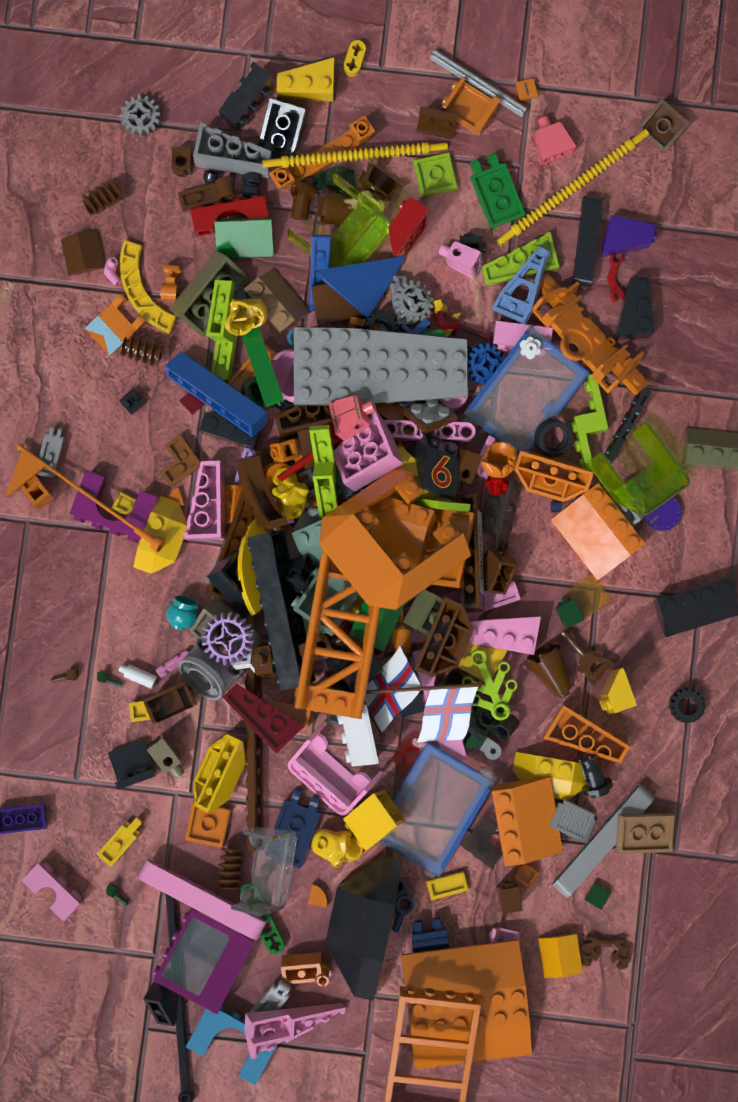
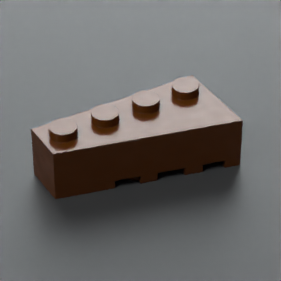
[275,405,332,441]

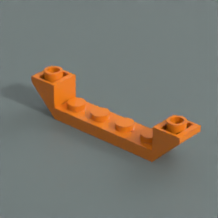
[269,116,375,190]

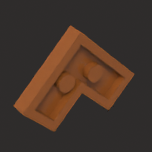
[160,435,200,488]

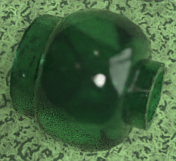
[240,376,265,407]

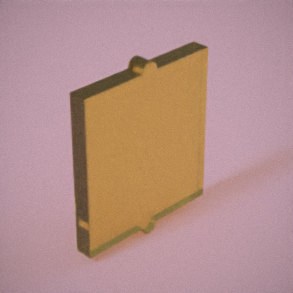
[566,573,612,619]

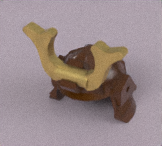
[344,162,402,228]

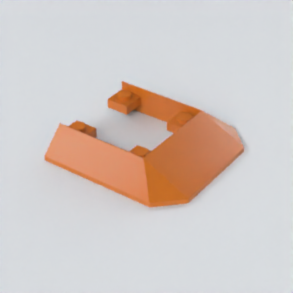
[319,467,471,610]

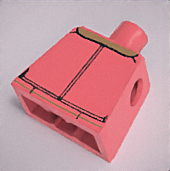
[328,396,377,441]

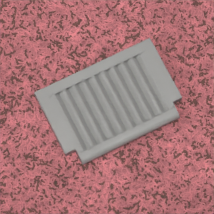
[549,799,596,844]

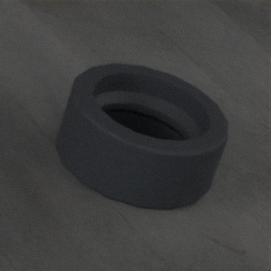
[534,418,573,457]

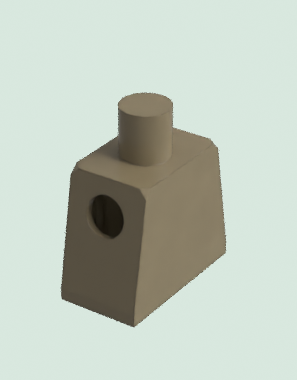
[147,733,185,779]

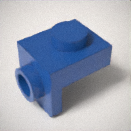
[401,318,431,335]

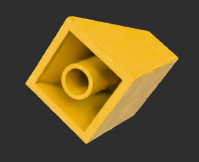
[343,790,407,851]

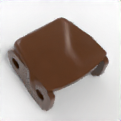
[143,681,197,724]

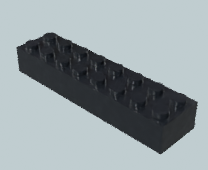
[247,529,316,690]

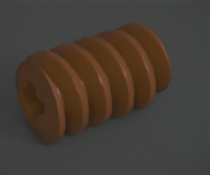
[82,179,124,217]
[120,335,163,367]
[217,847,245,890]

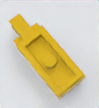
[97,817,144,867]

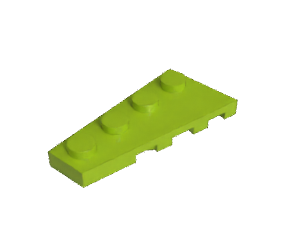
[481,232,559,286]

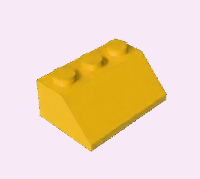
[599,668,637,713]

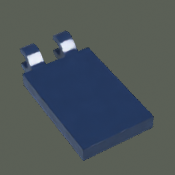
[264,788,321,869]

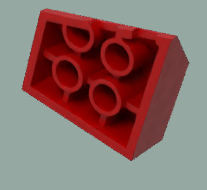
[388,197,429,256]

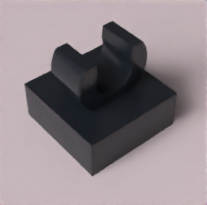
[119,388,146,415]

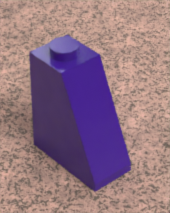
[601,215,657,257]

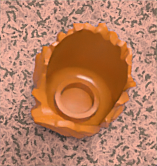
[481,441,517,478]

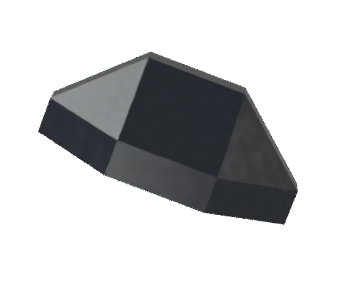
[325,854,403,1001]

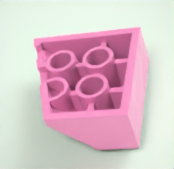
[334,411,403,491]

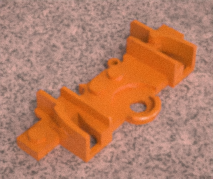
[533,273,649,395]

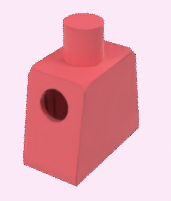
[534,116,576,165]

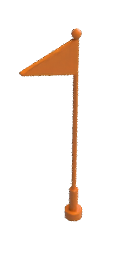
[5,443,166,553]

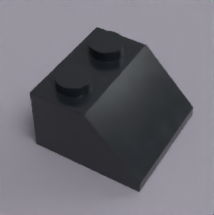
[325,636,383,693]

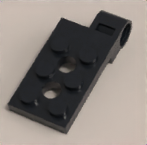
[438,669,520,741]

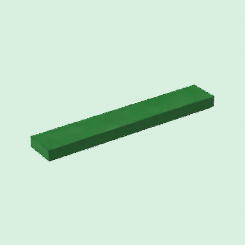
[241,327,284,407]

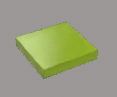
[413,152,458,198]
[416,498,471,512]

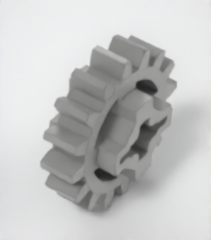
[120,95,161,137]
[393,280,434,323]

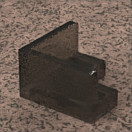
[460,813,503,870]

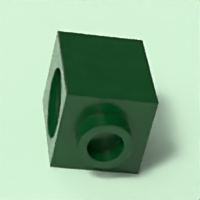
[555,598,585,629]

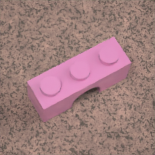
[21,862,83,921]

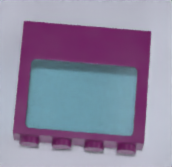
[152,909,254,1016]

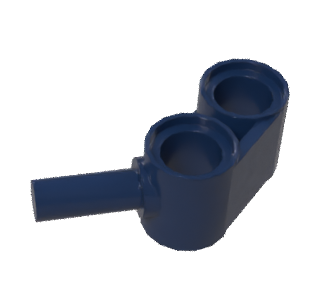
[391,876,414,933]

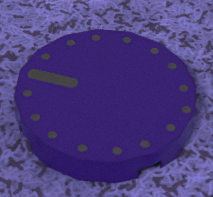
[643,493,682,531]

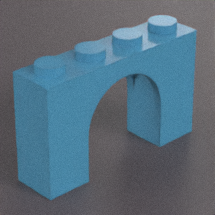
[186,1004,276,1085]

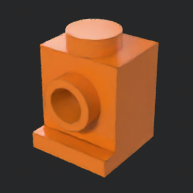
[270,439,299,463]

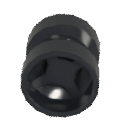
[241,174,262,197]

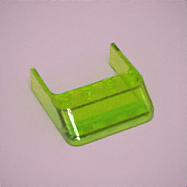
[287,173,391,268]
[587,421,690,516]

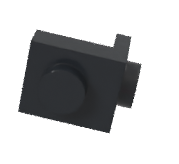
[459,233,486,256]

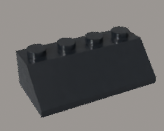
[653,577,738,638]

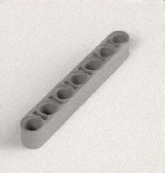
[552,784,655,898]

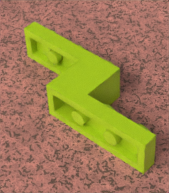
[206,280,238,382]
[570,374,608,472]
[309,425,338,521]

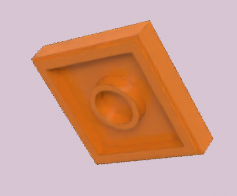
[185,801,231,848]

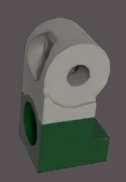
[463,733,501,760]

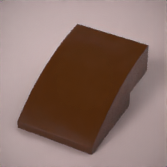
[311,283,372,325]

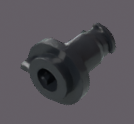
[579,754,613,798]

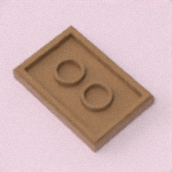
[615,812,675,854]

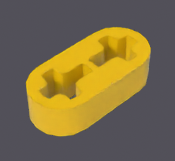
[344,40,366,77]

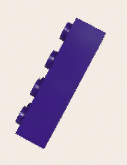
[0,804,48,834]

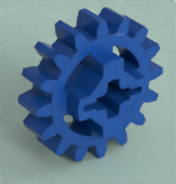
[467,343,503,385]

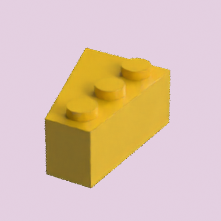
[277,57,335,102]
[456,643,507,683]

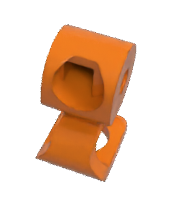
[160,264,181,301]

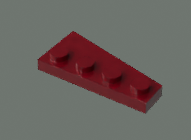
[223,683,305,754]

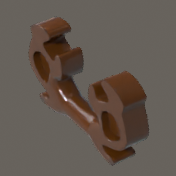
[579,935,631,969]

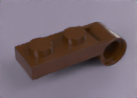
[178,177,236,213]

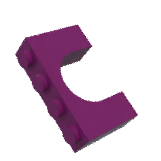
[70,471,159,543]

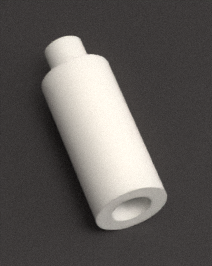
[118,664,158,689]

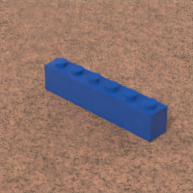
[165,351,268,437]

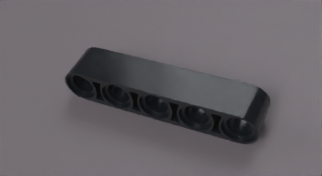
[572,195,603,287]

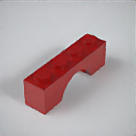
[190,195,269,237]

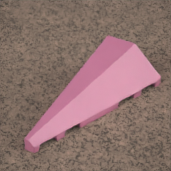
[244,1003,346,1060]

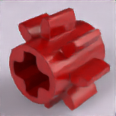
[485,476,509,495]

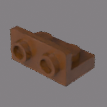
[416,106,458,139]

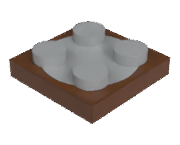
[403,399,457,433]

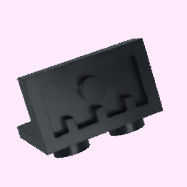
[108,740,157,790]

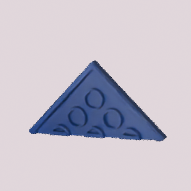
[314,256,405,317]

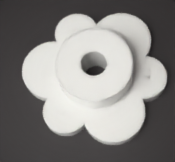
[520,337,541,359]

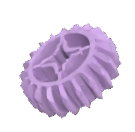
[201,612,255,665]

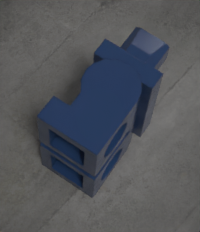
[411,917,450,953]

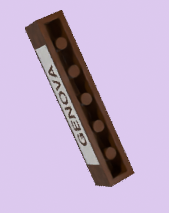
[458,493,485,613]

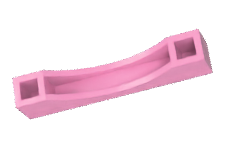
[409,650,467,765]

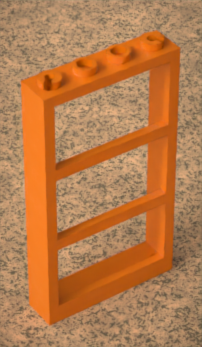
[383,986,481,1102]

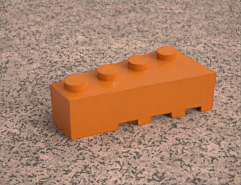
[543,703,630,763]

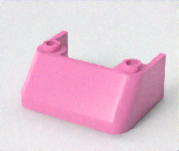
[288,721,383,815]

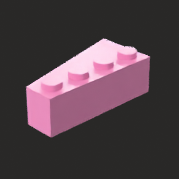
[183,461,226,541]
[469,616,541,655]

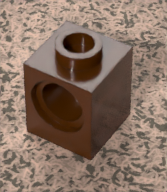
[171,147,193,177]

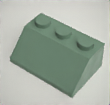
[292,520,323,567]

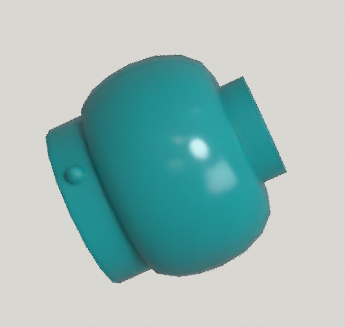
[166,595,199,630]

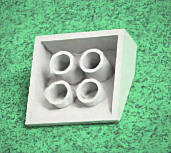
[337,704,379,767]

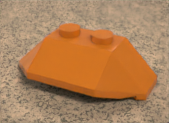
[514,450,594,502]

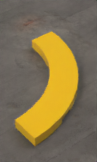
[120,239,177,334]
[238,518,271,615]

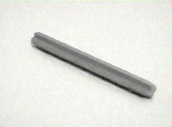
[430,50,527,117]

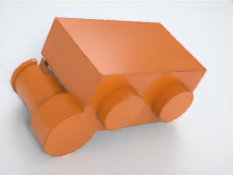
[281,952,332,987]

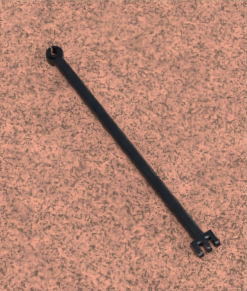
[165,893,194,1102]

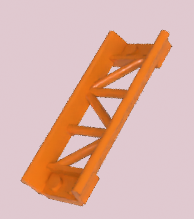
[294,550,381,719]

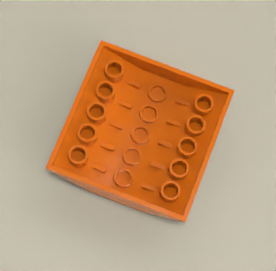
[401,939,532,1069]

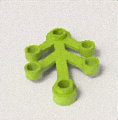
[462,649,517,720]

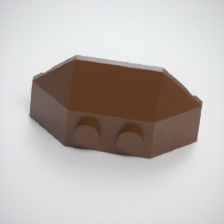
[414,597,474,677]

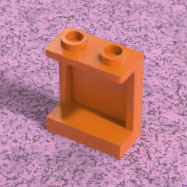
[441,77,501,136]

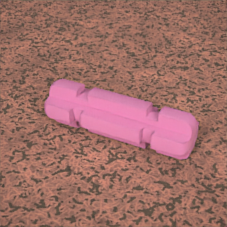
[156,650,189,677]

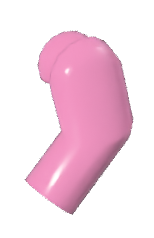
[104,257,122,286]

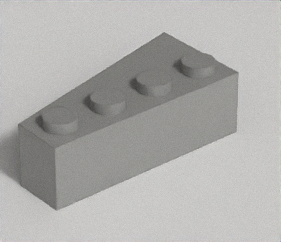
[193,122,272,178]

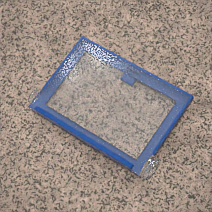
[460,326,590,455]
[381,742,498,878]

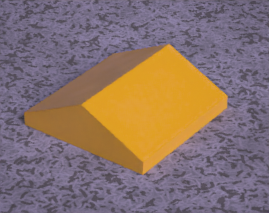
[538,933,583,978]

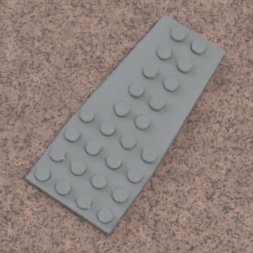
[294,327,467,406]

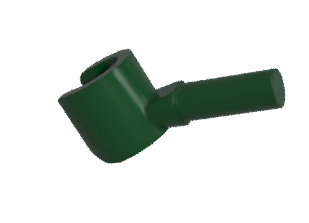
[97,672,123,687]
[106,883,129,907]

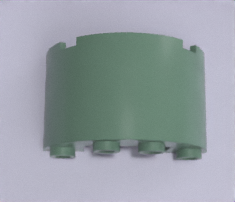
[291,567,359,636]

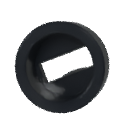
[203,170,219,184]

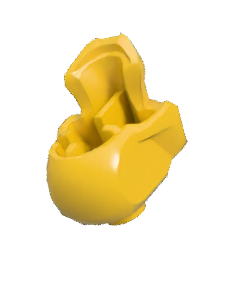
[225,299,268,336]
[272,467,309,520]
[311,829,363,868]

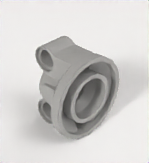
[178,637,243,700]

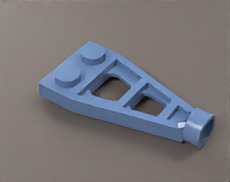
[492,247,551,325]

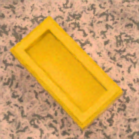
[426,871,469,900]

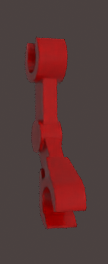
[606,253,624,303]

